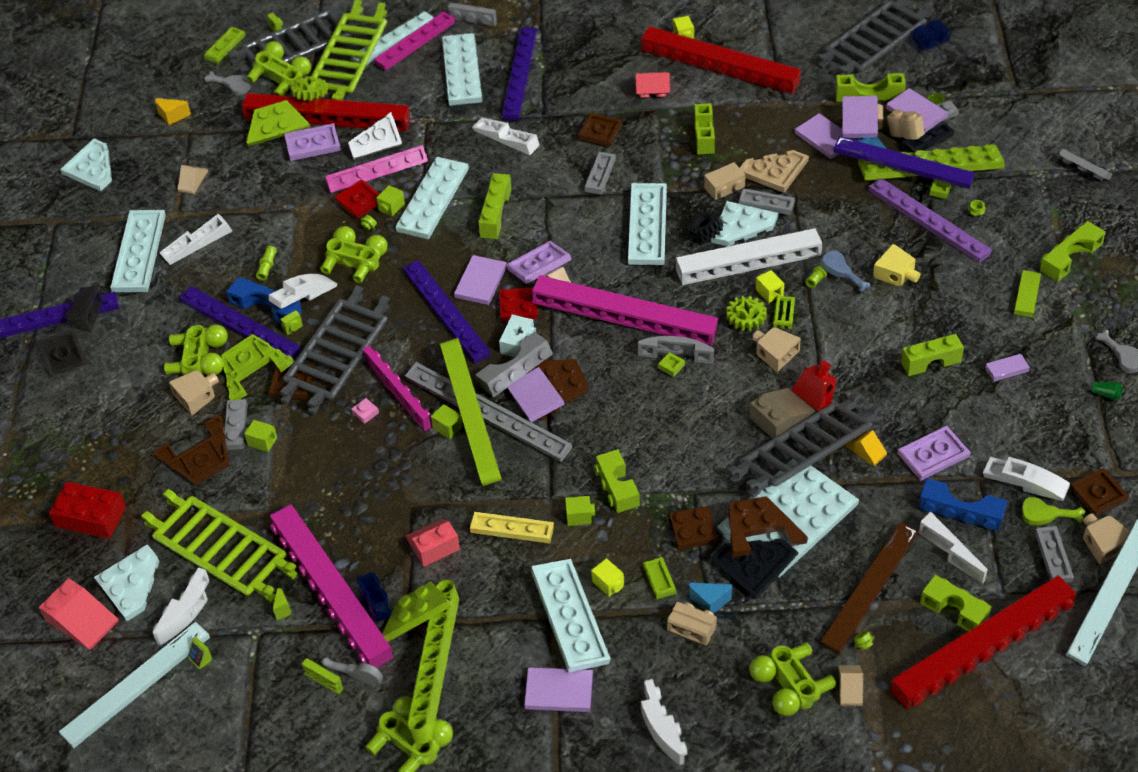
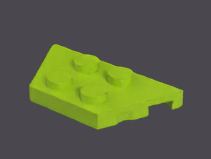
[247,100,311,146]
[382,582,452,642]

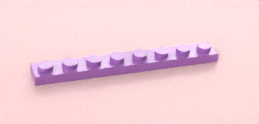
[869,179,992,263]

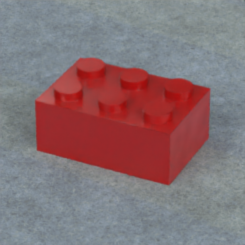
[49,481,126,539]

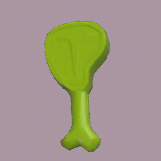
[1021,497,1085,525]

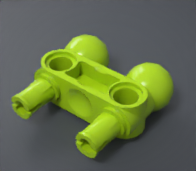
[246,41,311,96]
[320,226,388,283]
[164,324,228,376]
[749,642,836,717]
[365,696,453,772]

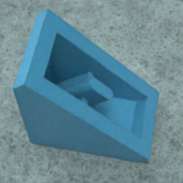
[689,583,732,614]

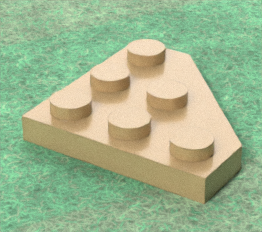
[740,150,809,193]

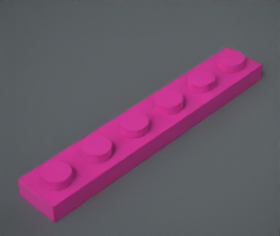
[374,11,455,71]
[325,145,428,193]
[363,345,431,431]

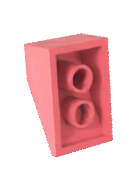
[39,578,119,651]

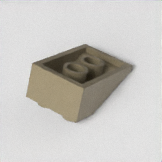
[749,387,818,439]

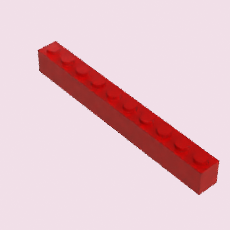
[641,26,801,94]
[242,93,410,132]
[890,575,1076,709]

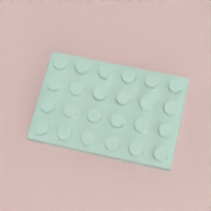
[717,459,859,578]

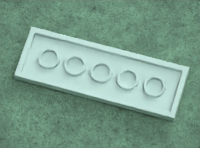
[442,33,482,106]
[396,157,469,239]
[628,183,667,265]
[111,210,166,292]
[531,559,610,672]

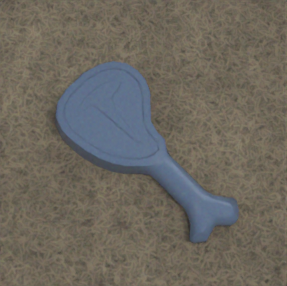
[820,250,871,292]

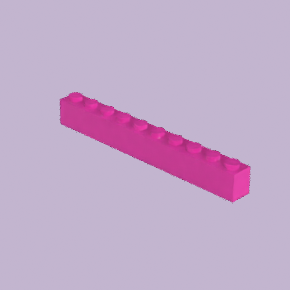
[532,275,718,346]
[270,504,393,668]

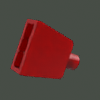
[791,361,837,411]

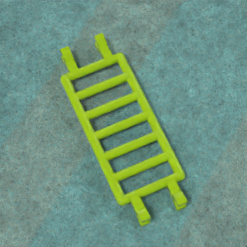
[311,0,387,100]
[141,489,298,603]

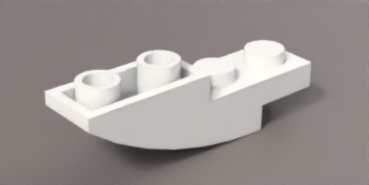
[269,274,337,309]
[983,457,1070,501]
[153,568,209,645]
[641,679,687,765]

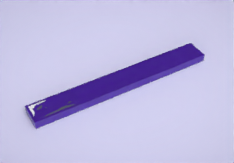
[833,136,975,189]

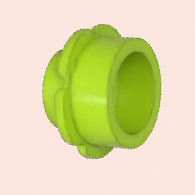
[968,200,986,216]
[360,215,377,231]
[853,631,874,650]

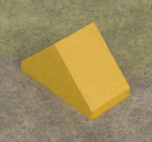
[155,98,191,125]
[844,430,887,466]

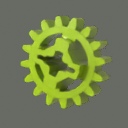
[291,76,328,101]
[726,296,767,331]

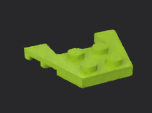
[221,334,295,400]

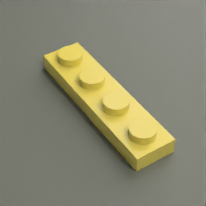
[470,512,554,543]

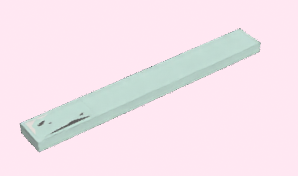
[1066,519,1138,666]
[59,622,210,748]

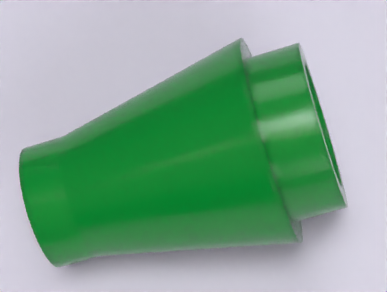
[1092,381,1123,401]

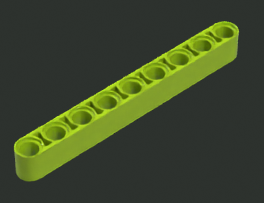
[440,338,502,486]
[408,580,459,744]

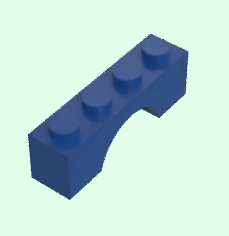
[226,277,302,324]
[919,478,1008,531]

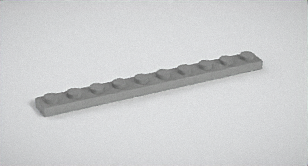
[405,362,572,462]

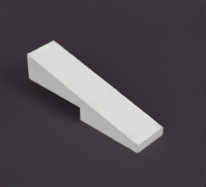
[472,117,539,155]
[160,214,232,265]
[918,512,988,584]

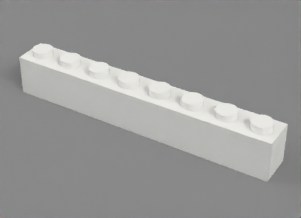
[676,228,822,285]

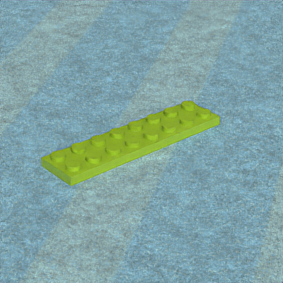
[858,144,1005,180]

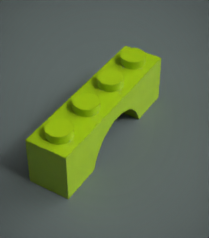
[835,73,906,102]
[479,173,512,239]
[1040,221,1106,282]

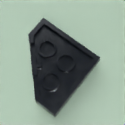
[711,538,799,600]

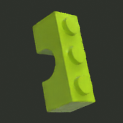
[694,103,715,154]
[901,334,964,376]
[594,449,640,513]
[920,575,991,632]

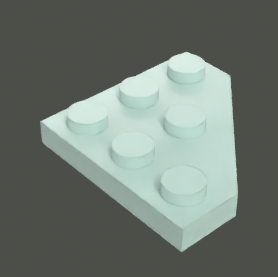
[60,139,112,191]
[711,201,778,246]
[94,544,159,622]

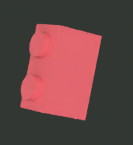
[635,72,670,98]
[406,519,460,567]

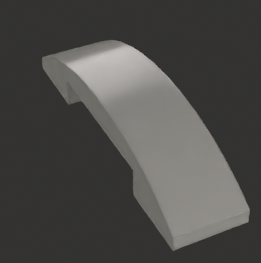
[638,336,714,364]

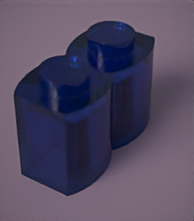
[912,19,951,51]
[358,572,392,622]

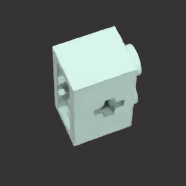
[499,315,536,357]

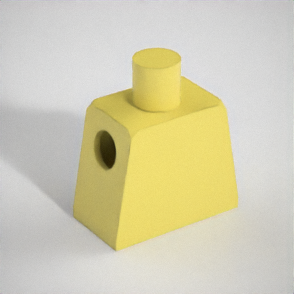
[873,244,921,286]

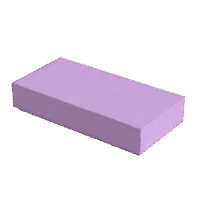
[985,354,1030,382]

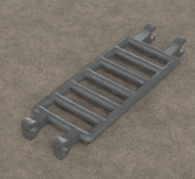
[818,0,933,75]
[228,3,363,76]
[280,285,389,415]
[727,391,883,498]

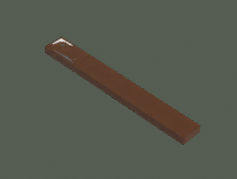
[820,522,919,655]

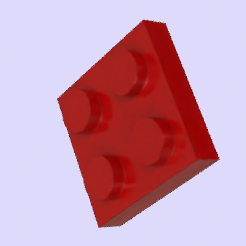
[335,179,380,219]
[499,287,538,322]

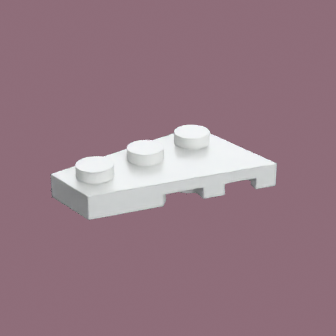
[348,112,402,160]

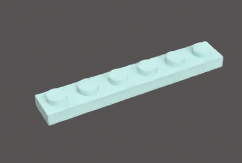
[351,12,434,65]

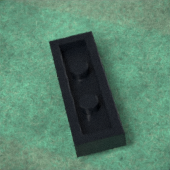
[902,121,955,153]

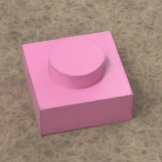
[351,398,379,424]

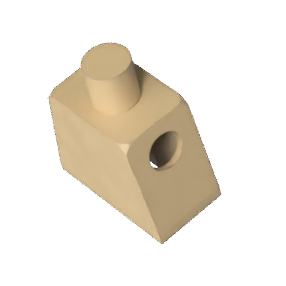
[752,328,801,372]
[169,370,219,415]
[1083,514,1130,564]

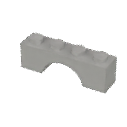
[475,332,553,397]

